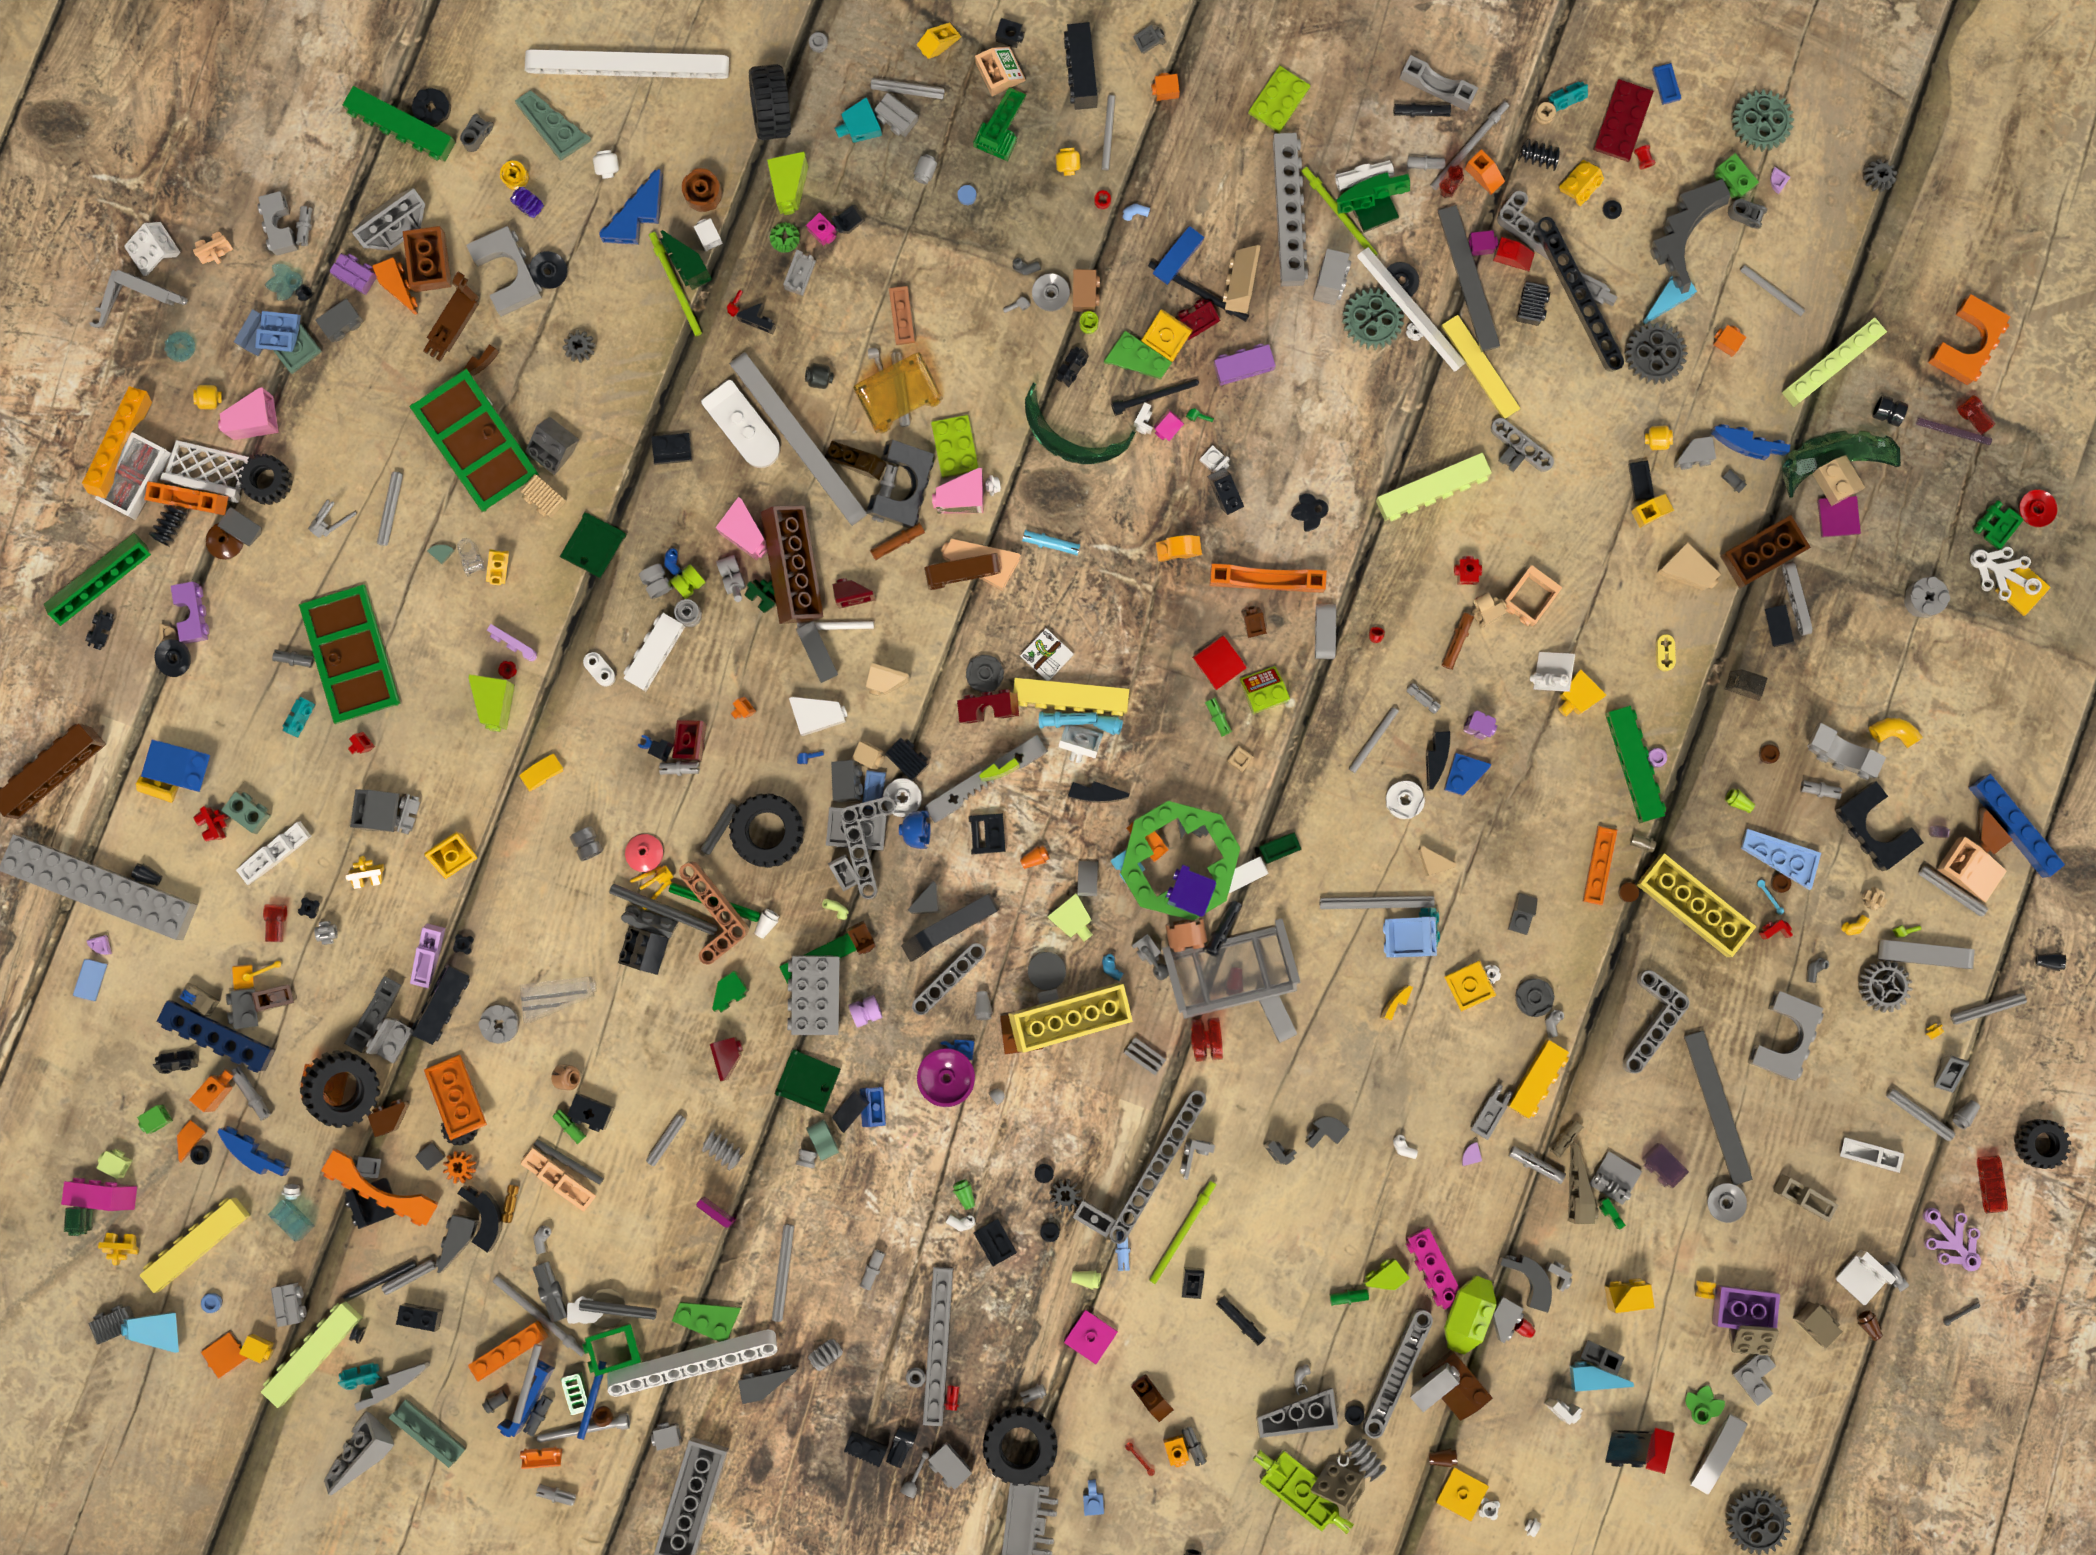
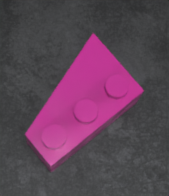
[61,1177,137,1211]

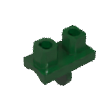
[744,579,776,613]

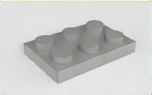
[826,807,887,851]

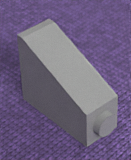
[1410,1363,1460,1412]

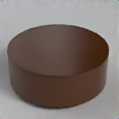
[1759,744,1780,764]
[1771,873,1792,893]
[1618,883,1639,902]
[592,1406,613,1427]

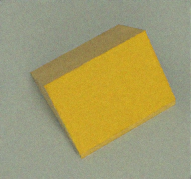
[424,832,477,879]

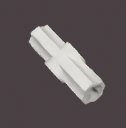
[1335,160,1394,192]

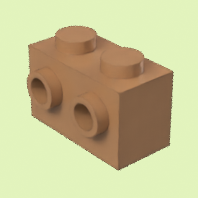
[1073,269,1100,312]

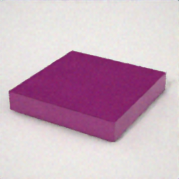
[1817,496,1861,538]
[696,1197,736,1228]

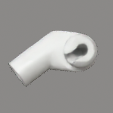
[1393,1135,1418,1159]

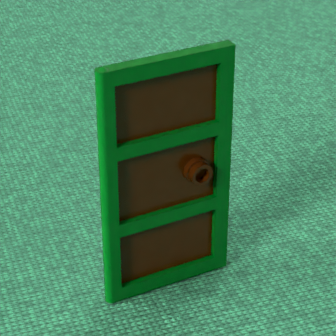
[409,369,539,512]
[299,584,401,724]

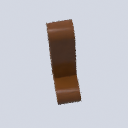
[924,553,1001,590]

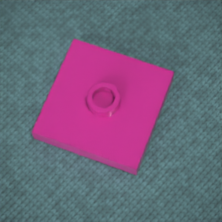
[1064,1309,1118,1364]

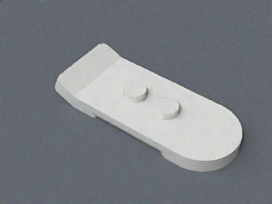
[701,379,780,468]

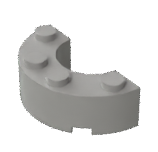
[1807,723,1886,780]

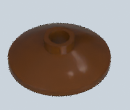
[206,523,244,560]

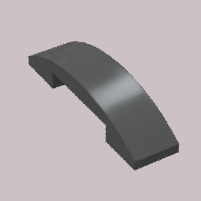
[344,976,402,1053]

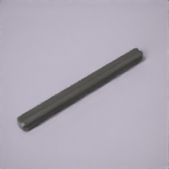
[609,884,718,935]

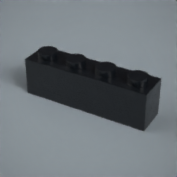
[409,963,470,1045]

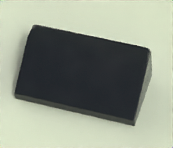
[832,1090,870,1133]

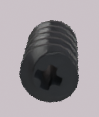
[1518,138,1560,171]
[149,505,188,547]

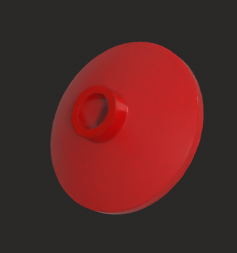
[2019,490,2058,527]

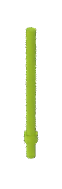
[1301,167,1378,256]
[649,232,702,336]
[1149,1181,1217,1284]

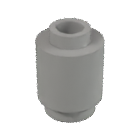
[913,154,937,184]

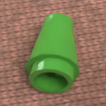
[953,1179,975,1210]

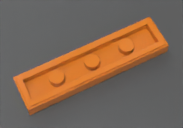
[1583,826,1618,905]

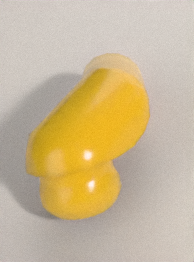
[1841,915,1870,935]

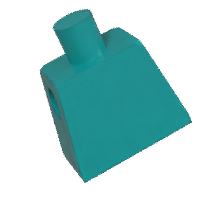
[835,98,882,143]

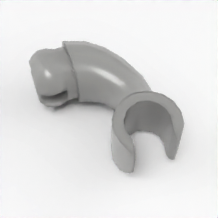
[1884,1262,1909,1292]
[1294,1364,1311,1396]

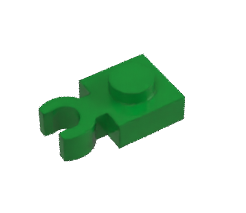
[1598,1197,1626,1230]

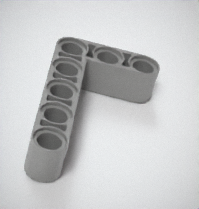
[841,797,896,899]
[1622,970,1690,1074]

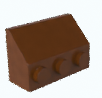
[1422,1350,1493,1421]

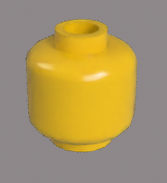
[1055,148,1081,176]
[193,385,222,410]
[1645,425,1673,451]

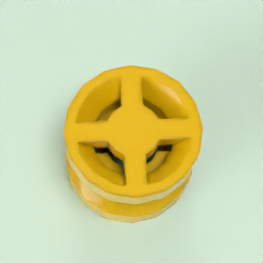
[1695,1280,1716,1299]

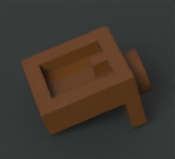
[1241,606,1267,638]

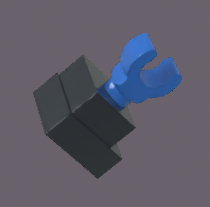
[638,735,674,762]

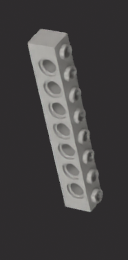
[1273,133,1308,287]

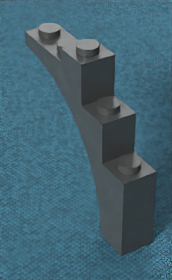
[1650,179,1730,294]

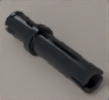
[1393,102,1451,118]
[1216,1295,1266,1346]

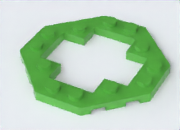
[1120,801,1240,921]

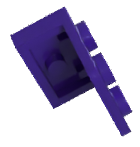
[1166,865,1216,917]

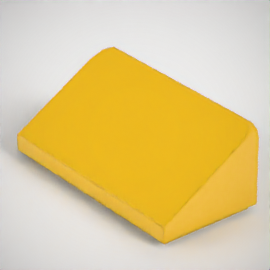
[135,773,179,803]

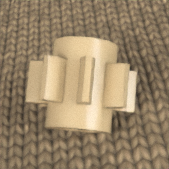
[1861,887,1888,911]

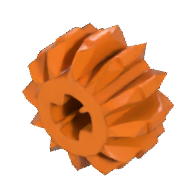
[443,1151,476,1184]

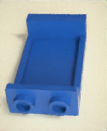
[497,1359,555,1437]

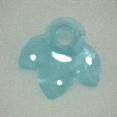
[265,264,303,301]

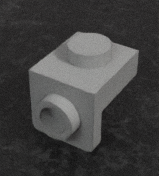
[1545,1261,1572,1291]

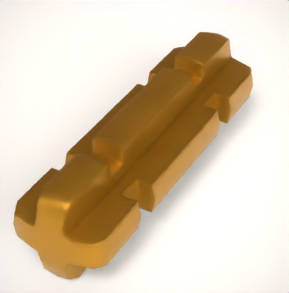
[501,1185,519,1223]

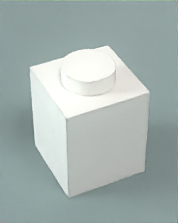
[694,218,723,251]

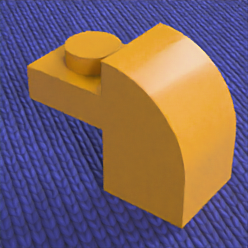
[1156,535,1202,562]

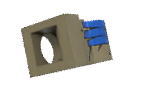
[179,983,220,1016]

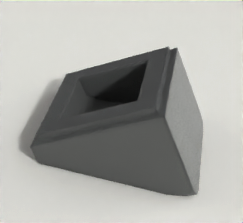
[415,1143,445,1171]

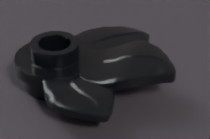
[1291,493,1329,532]

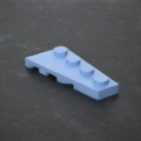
[1741,829,1821,890]

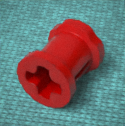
[1634,145,1656,170]

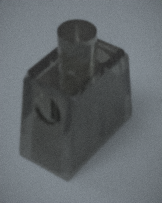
[1725,669,1768,701]

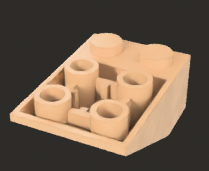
[1937,837,2006,903]

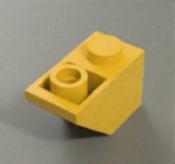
[1631,494,1674,528]

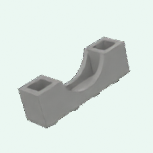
[1400,55,1478,111]

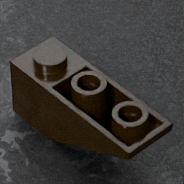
[825,441,887,480]

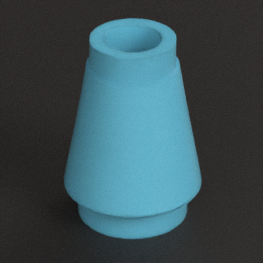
[1093,716,1123,735]

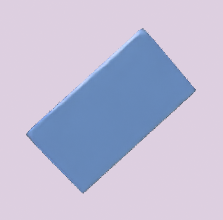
[73,959,108,1001]

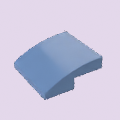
[255,311,301,352]

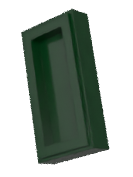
[1259,832,1302,864]

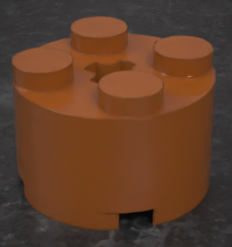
[682,168,722,212]

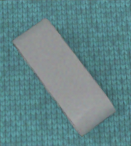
[1315,604,1336,659]
[1259,984,1297,1043]

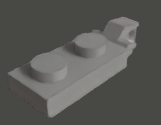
[1568,272,1617,306]

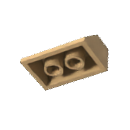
[1222,245,1260,314]

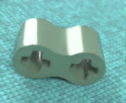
[806,1119,839,1161]

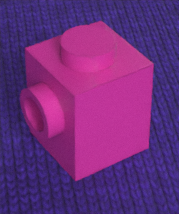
[806,212,837,246]
[1154,409,1184,441]

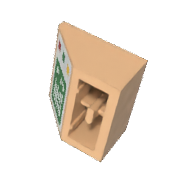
[975,47,1026,96]

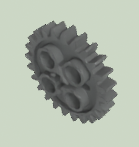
[1624,322,1688,385]
[1725,1489,1791,1555]

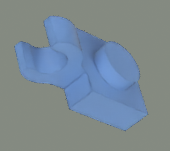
[1083,1479,1104,1516]

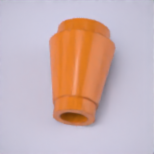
[1020,845,1050,869]

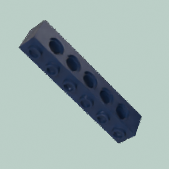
[156,1000,276,1073]

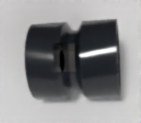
[1872,395,1908,427]

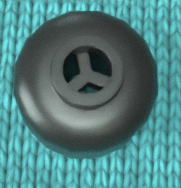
[805,363,834,389]

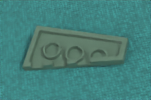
[515,90,591,161]

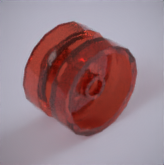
[1190,1017,1223,1062]

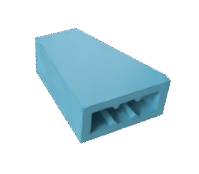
[121,1312,179,1353]

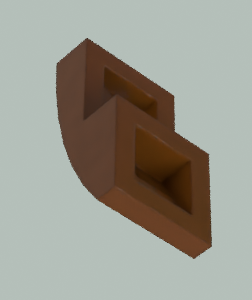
[463,344,499,376]

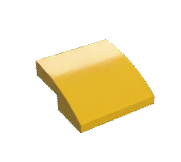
[1380,985,1413,1020]

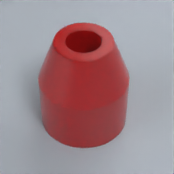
[1514,1318,1536,1338]

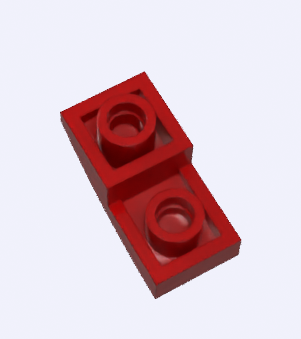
[1646,1427,1675,1474]

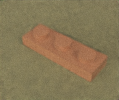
[889,286,915,345]

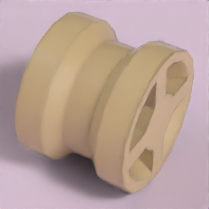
[1535,102,1556,125]

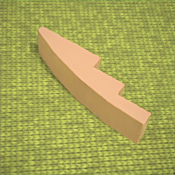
[520,1147,596,1211]

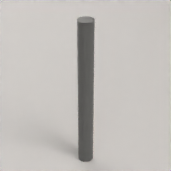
[534,1139,604,1185]

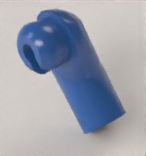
[664,548,682,576]

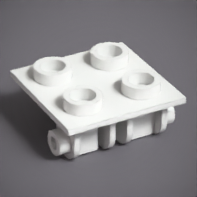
[1530,652,1575,692]

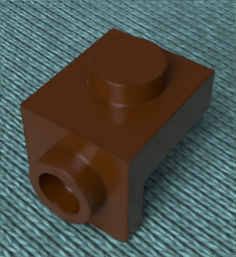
[846,920,876,955]

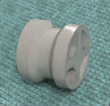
[796,1149,818,1168]

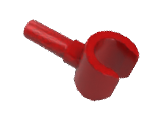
[727,290,743,317]

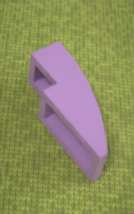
[410,923,445,988]

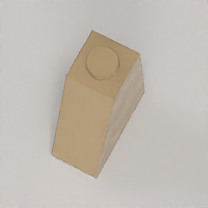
[1657,543,1721,591]

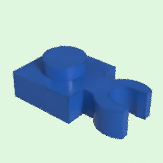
[941,1040,974,1060]

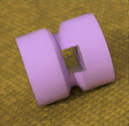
[848,995,883,1028]

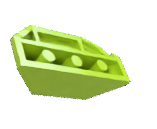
[1444,1275,1496,1355]

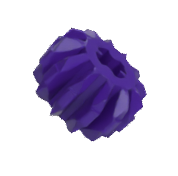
[510,187,544,218]

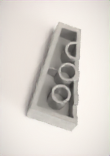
[1256,1388,1338,1438]

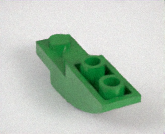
[1337,172,1410,214]

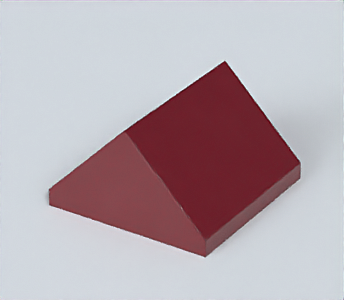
[672,720,707,762]

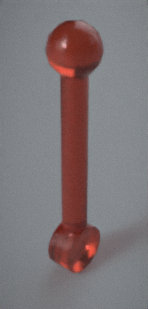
[1125,1442,1155,1476]

